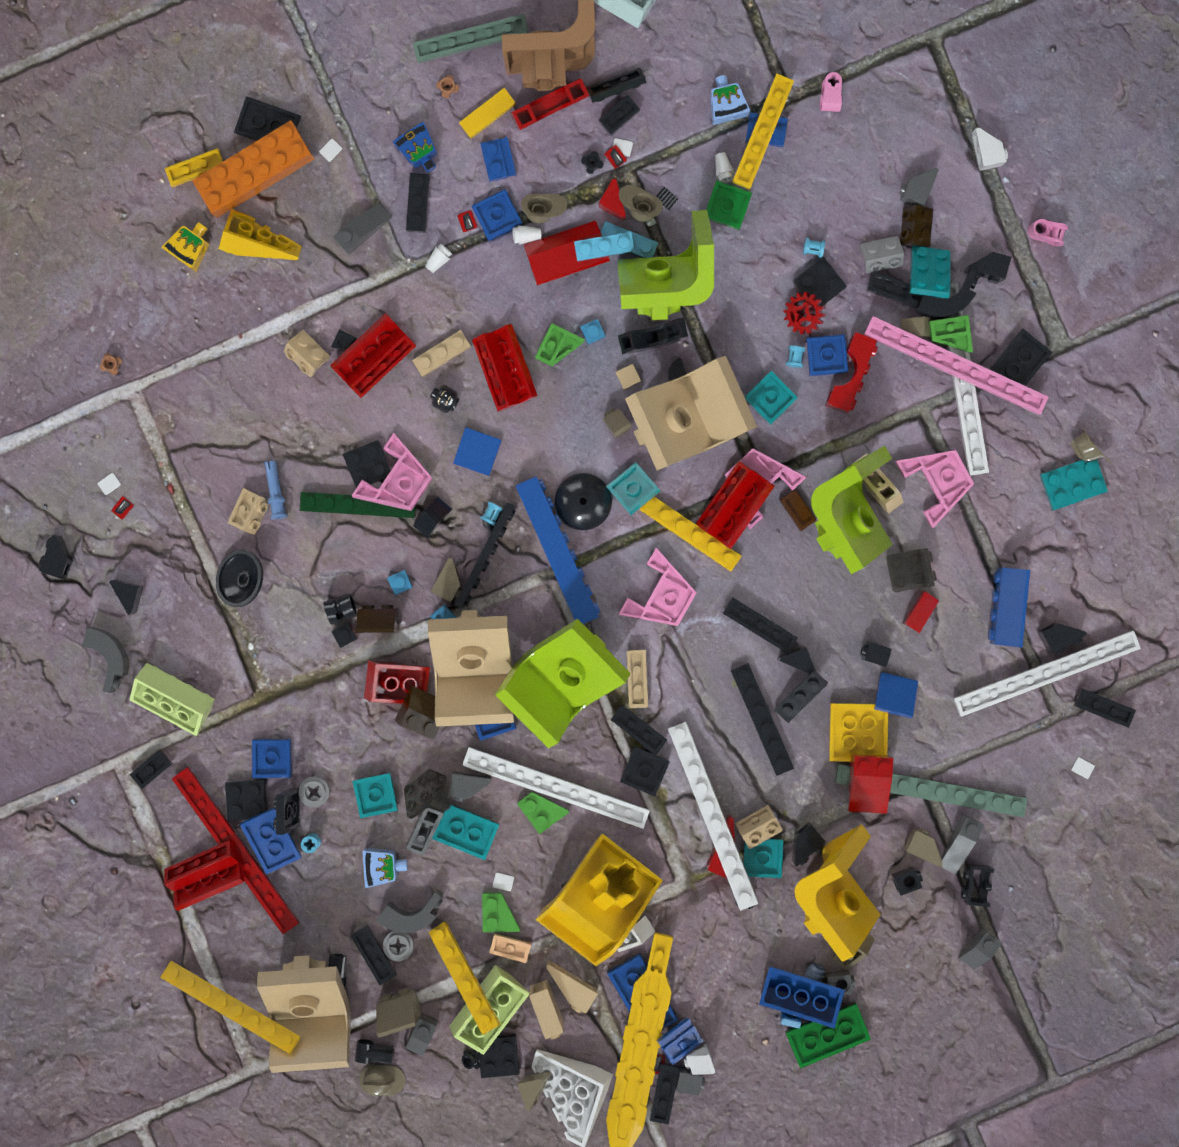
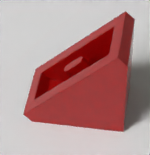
[599,179,626,221]

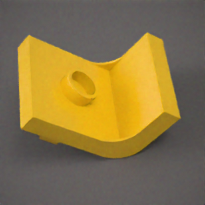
[795,824,881,962]
[535,833,663,966]

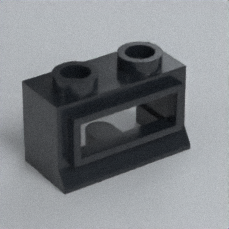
[961,864,995,907]

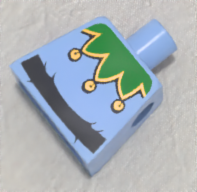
[710,75,750,125]
[362,848,408,888]

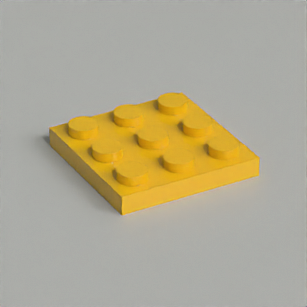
[829,703,888,762]

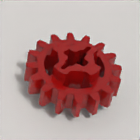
[783,292,826,334]

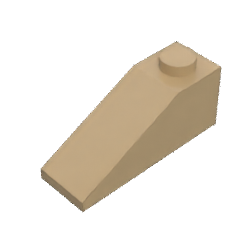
[852,454,903,514]
[546,960,598,1013]

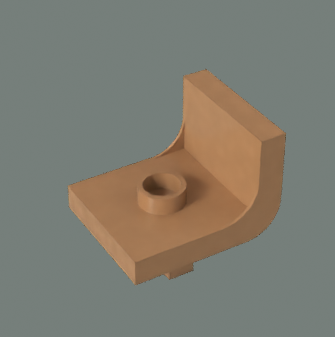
[502,0,595,91]

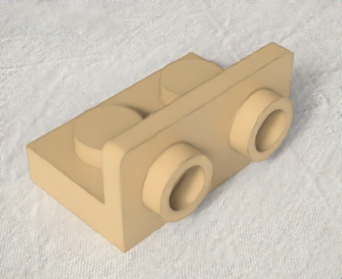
[227,488,269,535]
[735,805,782,849]

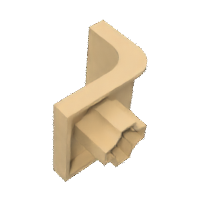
[625,356,757,471]
[428,610,514,727]
[257,955,351,1073]

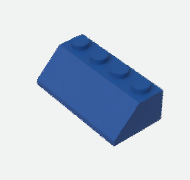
[988,568,1031,648]
[759,966,845,1028]

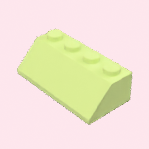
[130,663,214,736]
[449,965,529,1055]

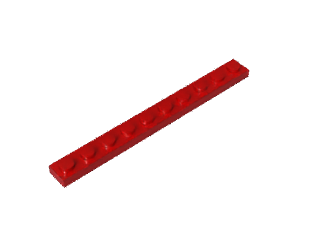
[172,767,299,935]

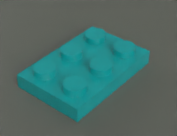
[910,245,950,298]
[1040,459,1108,511]
[432,803,500,860]

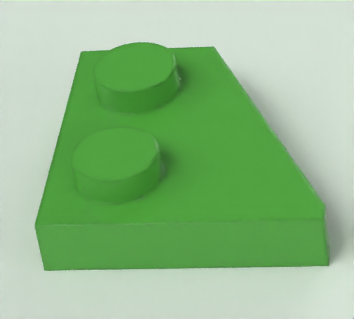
[929,315,973,352]
[535,323,585,367]
[517,791,569,834]
[482,892,520,932]

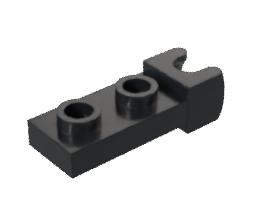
[866,272,919,308]

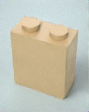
[529,979,564,1039]

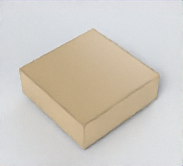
[615,364,641,390]

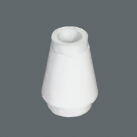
[715,152,735,183]
[513,226,541,245]
[425,244,452,273]

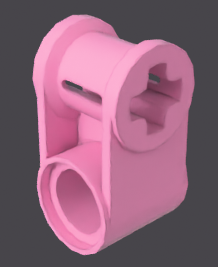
[820,72,842,112]
[1028,219,1068,246]

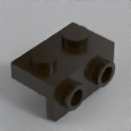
[900,205,933,247]

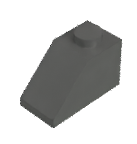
[899,168,939,206]
[449,771,492,802]
[958,927,1002,970]
[405,1013,438,1056]

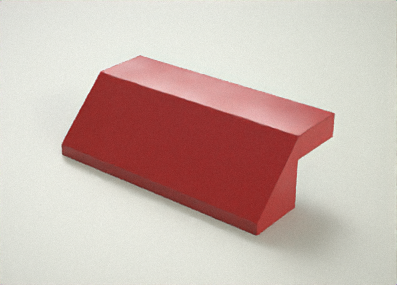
[523,220,610,286]
[330,313,416,398]
[472,324,538,412]
[696,461,775,549]
[164,840,244,911]

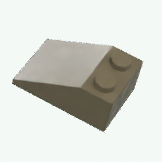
[376,988,422,1038]

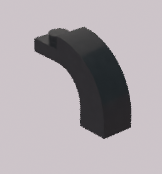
[916,269,979,319]
[618,317,688,354]

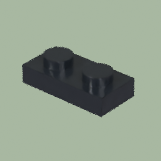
[599,95,640,136]
[130,749,173,789]

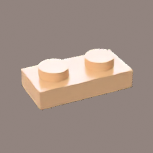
[489,933,531,963]

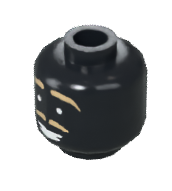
[430,385,460,413]

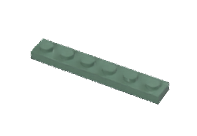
[413,14,529,63]

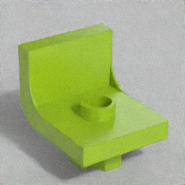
[617,210,714,320]
[811,445,893,574]
[495,619,631,749]

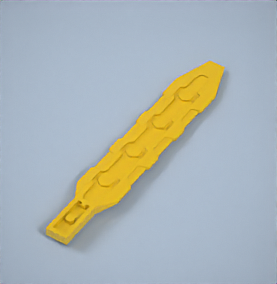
[606,932,674,1147]

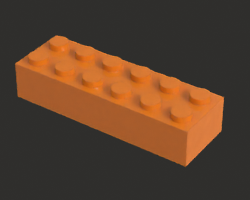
[192,121,315,218]

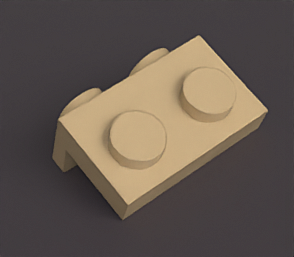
[284,330,330,377]

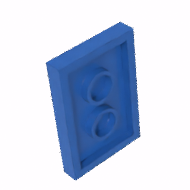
[240,807,302,874]

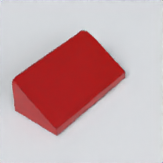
[903,591,939,633]

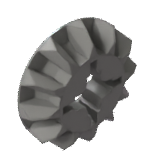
[299,777,330,807]
[383,931,414,961]

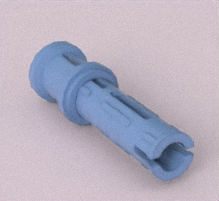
[264,460,288,520]

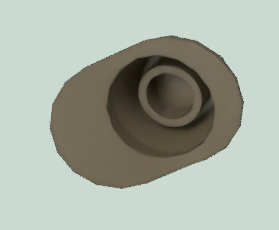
[619,185,663,222]
[521,194,567,224]
[1071,426,1111,464]
[359,1065,405,1096]

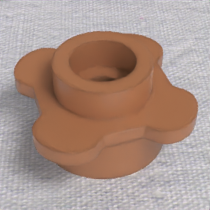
[436,75,459,98]
[100,353,122,375]

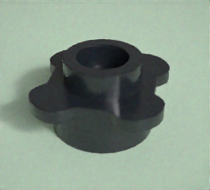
[581,151,604,174]
[461,1049,480,1069]

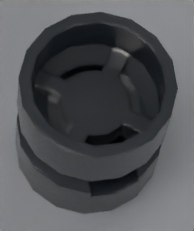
[323,593,357,625]

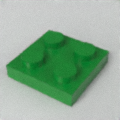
[706,180,752,230]

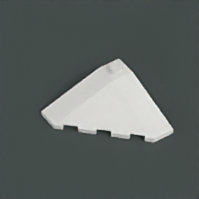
[531,1049,613,1147]

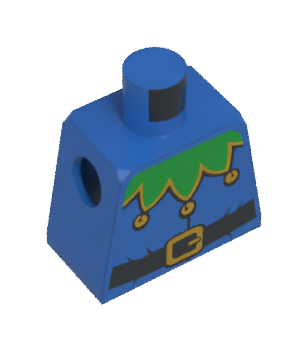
[392,122,437,173]

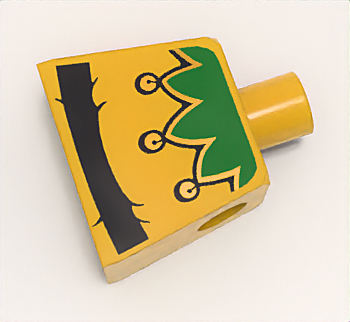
[161,222,209,272]

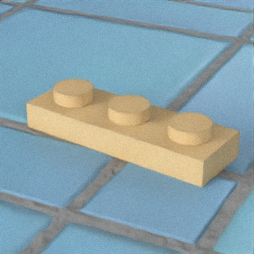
[412,330,471,377]
[626,650,648,708]

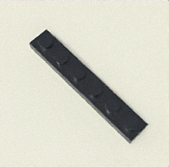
[455,502,516,608]
[730,663,794,776]

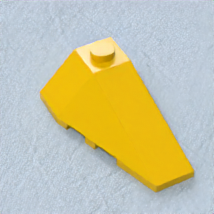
[218,209,302,260]

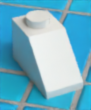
[972,128,1008,171]
[617,916,656,952]
[683,1043,716,1075]

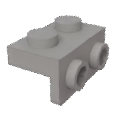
[860,236,904,273]

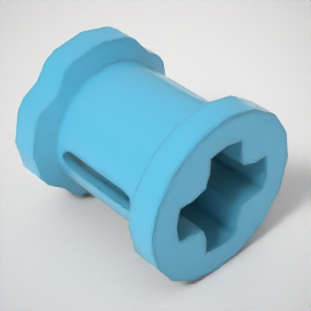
[803,237,825,258]
[786,346,805,368]
[480,501,503,526]
[301,833,321,853]

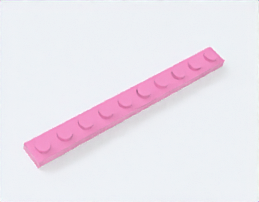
[864,316,1049,415]

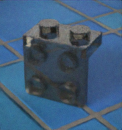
[886,548,937,592]
[404,769,450,819]

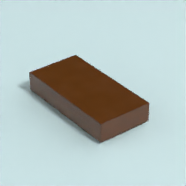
[779,489,817,531]

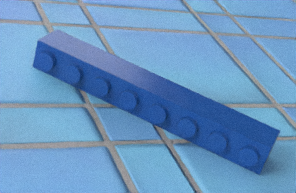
[515,476,601,624]

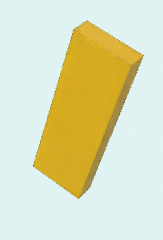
[459,88,516,139]
[164,148,223,188]

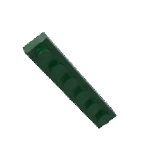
[300,492,416,518]

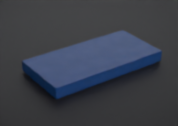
[607,953,678,1029]

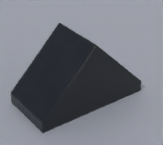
[413,497,453,538]
[109,580,143,615]
[778,647,816,674]

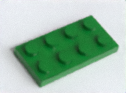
[785,1002,871,1069]

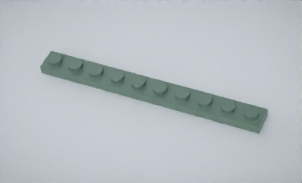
[835,763,1027,817]

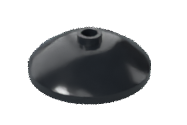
[555,473,612,530]
[216,550,263,607]

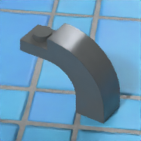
[82,627,129,693]
[376,889,443,933]

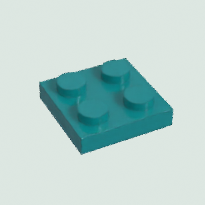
[744,371,798,425]
[606,462,660,515]
[352,772,398,819]
[743,838,783,878]

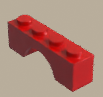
[510,78,589,130]
[825,332,878,414]

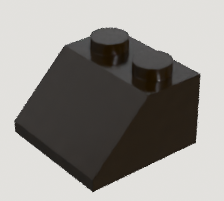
[355,605,399,633]
[395,685,440,740]

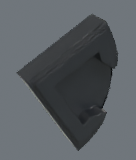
[331,330,357,349]
[668,358,686,382]

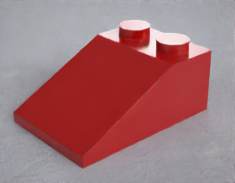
[364,660,430,704]
[848,753,893,814]

